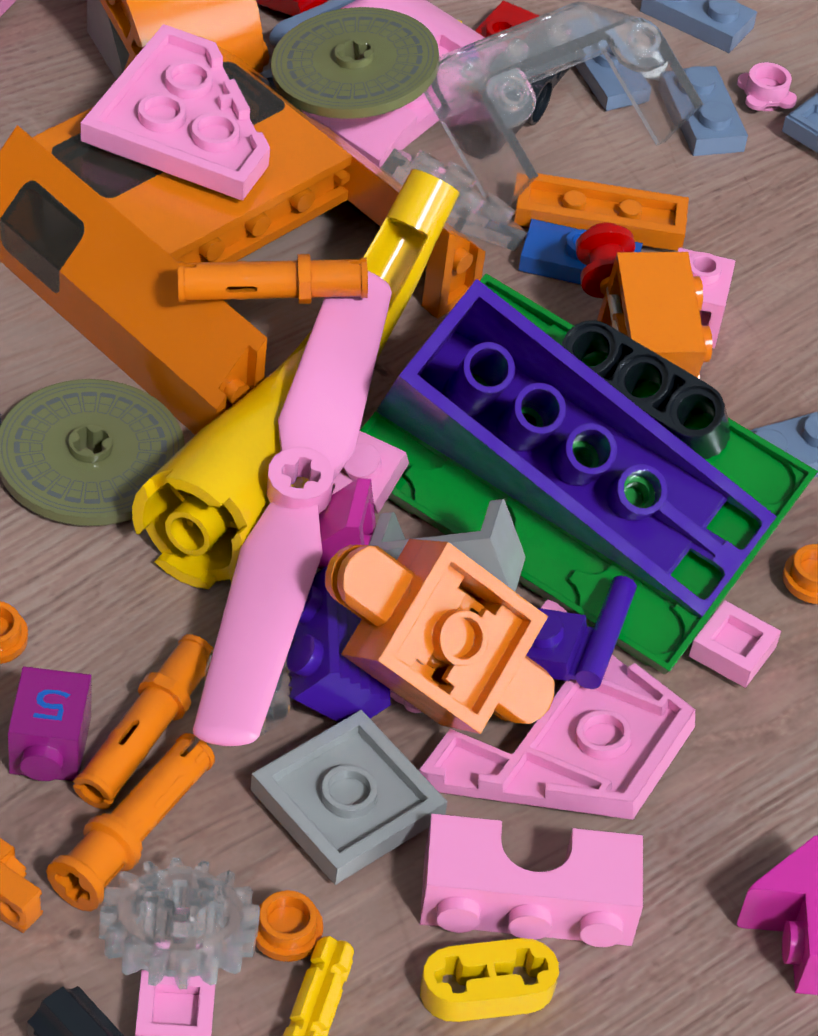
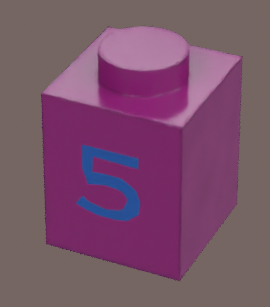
[8,666,92,781]

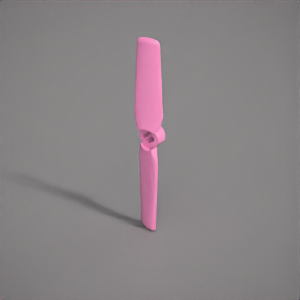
[193,271,392,746]

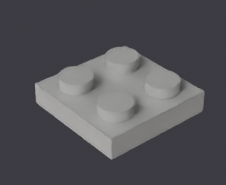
[251,710,448,885]

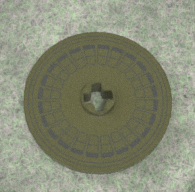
[271,7,440,119]
[0,379,185,526]

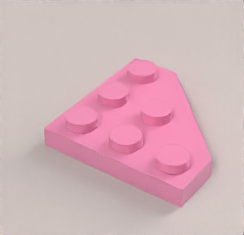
[81,24,270,201]

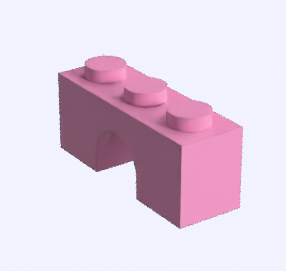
[420,814,643,947]

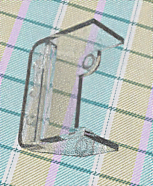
[424,2,703,217]

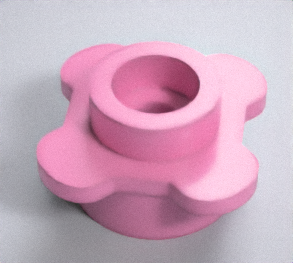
[737,62,797,111]

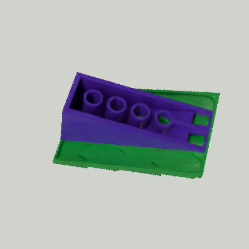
[360,274,818,674]

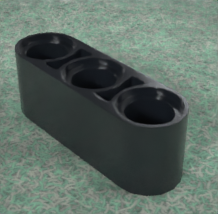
[562,320,730,459]

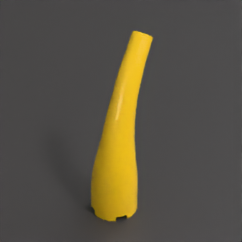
[132,169,460,589]

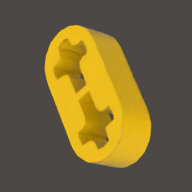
[420,938,559,1022]

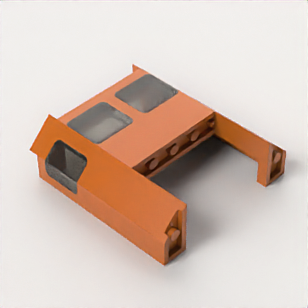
[0,35,486,435]

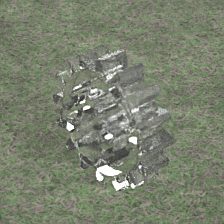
[99,858,260,989]

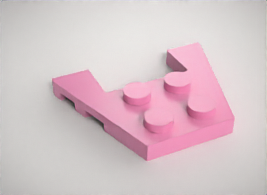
[419,599,696,820]

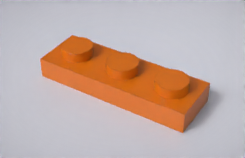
[514,171,689,251]

